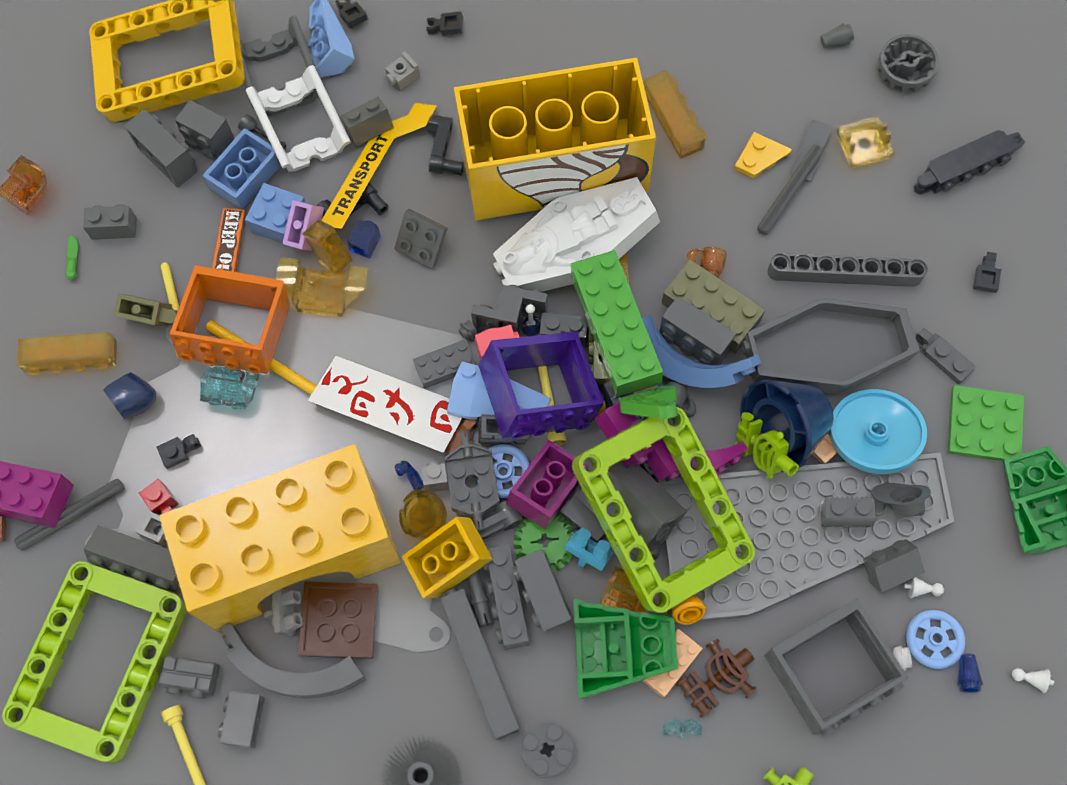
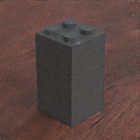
[577,461,687,556]

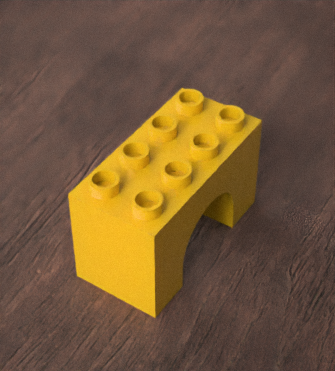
[159,444,401,632]

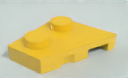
[734,132,792,179]

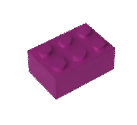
[506,440,588,530]
[0,461,74,528]

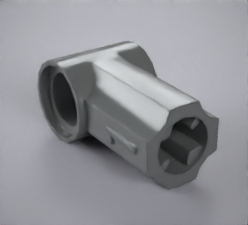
[472,500,524,540]

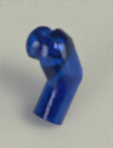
[394,460,424,491]

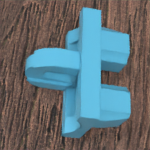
[564,527,613,572]

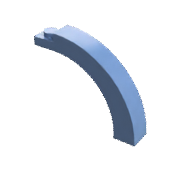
[642,315,761,388]

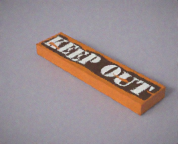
[212,208,246,272]

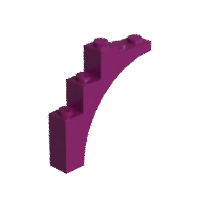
[595,402,748,488]

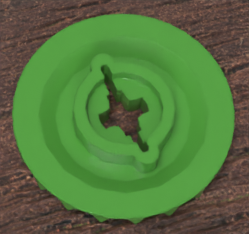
[514,514,574,572]

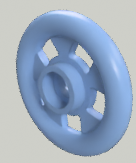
[476,444,530,499]
[906,610,966,669]

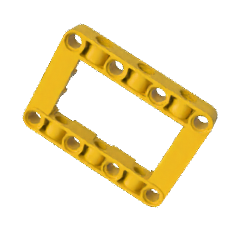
[89,0,245,122]

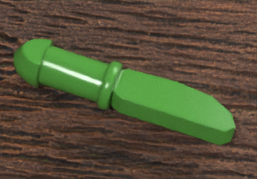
[66,235,78,280]

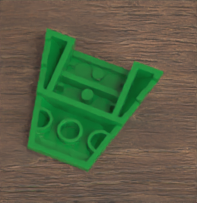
[1003,446,1067,555]
[573,599,678,700]

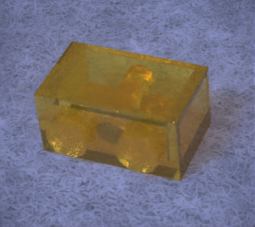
[302,220,353,274]

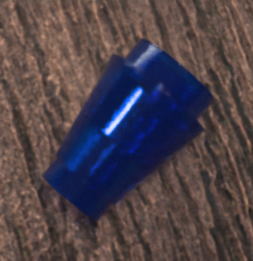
[957,654,983,693]

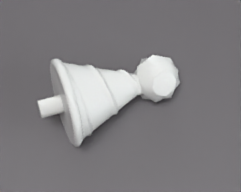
[904,577,944,599]
[1012,668,1054,694]

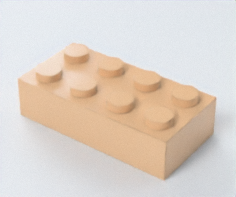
[641,629,703,699]

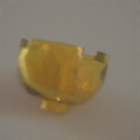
[399,489,447,539]

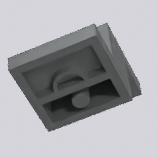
[471,284,548,334]

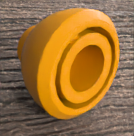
[672,595,706,625]

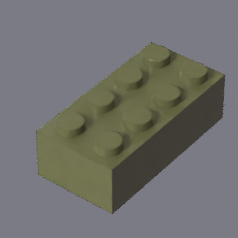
[662,260,765,354]

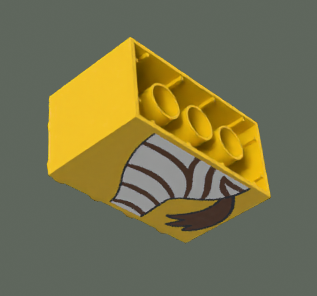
[454,58,656,221]

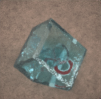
[200,365,260,410]

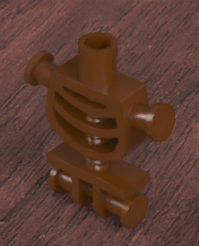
[676,639,757,718]

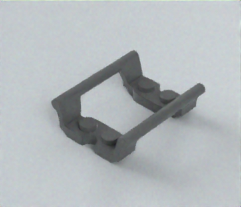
[240,16,318,116]

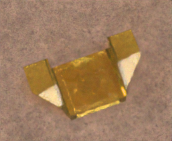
[276,257,369,317]

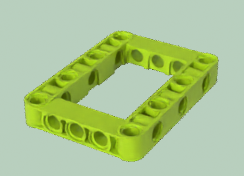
[572,407,755,613]
[2,561,187,763]

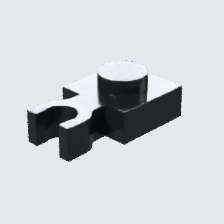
[335,0,368,28]
[426,11,463,36]

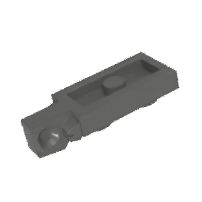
[916,328,976,384]

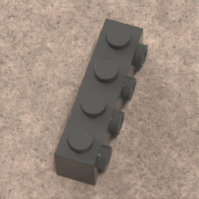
[84,525,180,592]
[484,545,529,650]

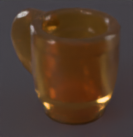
[687,247,727,278]

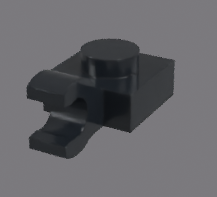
[973,252,1001,293]
[156,434,201,469]

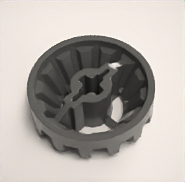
[877,34,939,92]

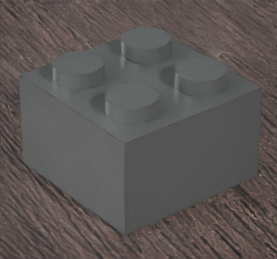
[175,100,235,159]

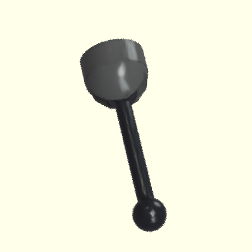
[238,114,286,150]

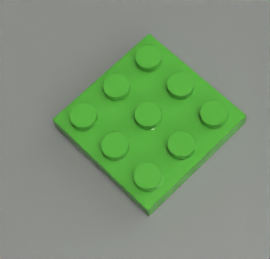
[947,385,1024,462]

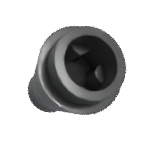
[821,23,854,48]

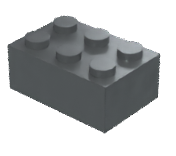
[124,109,198,188]
[659,296,736,365]
[513,549,573,631]

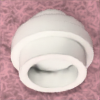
[892,646,912,671]

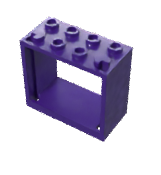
[478,331,604,439]

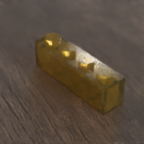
[643,70,707,159]
[17,332,117,375]

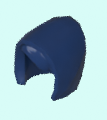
[104,372,156,419]

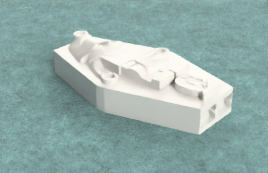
[493,177,660,292]

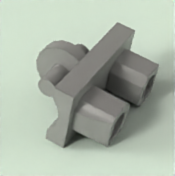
[264,589,303,636]

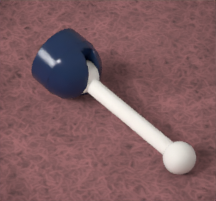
[522,304,540,336]

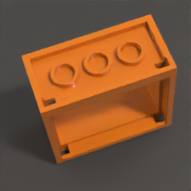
[170,265,290,374]

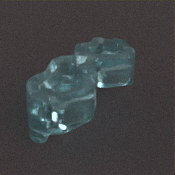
[663,719,702,739]

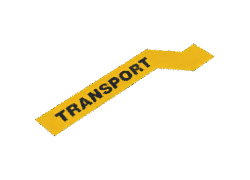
[319,103,437,229]

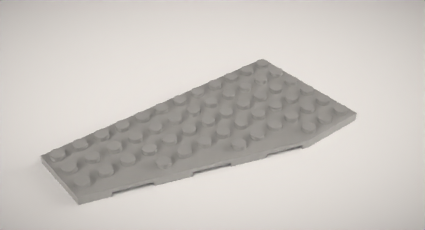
[658,453,954,621]

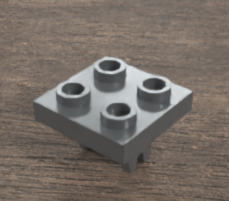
[394,209,448,268]

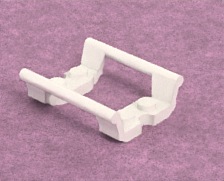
[246,65,351,172]

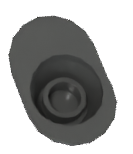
[871,483,931,517]

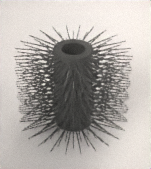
[381,736,462,785]

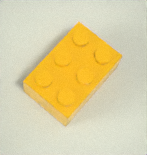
[401,517,493,598]

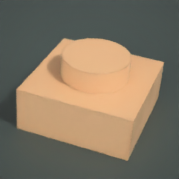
[812,434,837,464]

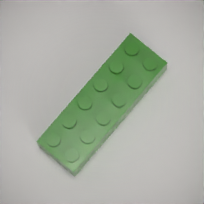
[570,250,663,397]

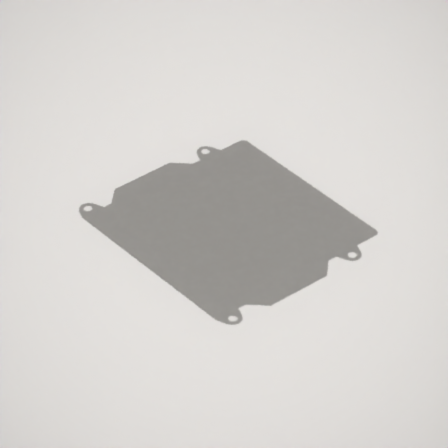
[85,294,482,652]

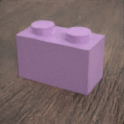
[282,200,324,251]

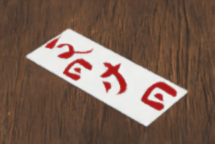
[308,356,462,452]

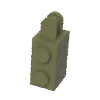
[114,293,178,326]

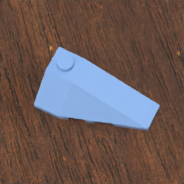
[308,0,355,78]
[447,362,551,420]

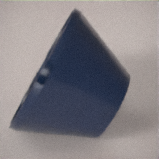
[740,380,834,472]

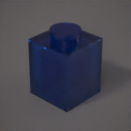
[347,219,381,259]

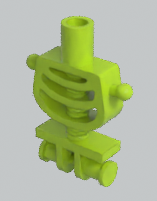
[735,412,799,479]

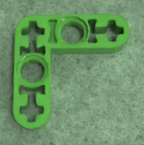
[619,385,678,419]

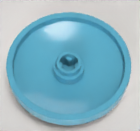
[829,389,927,474]

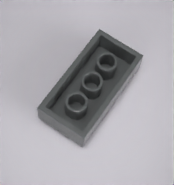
[413,339,477,389]

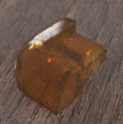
[0,155,48,214]

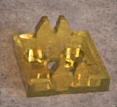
[836,116,894,168]

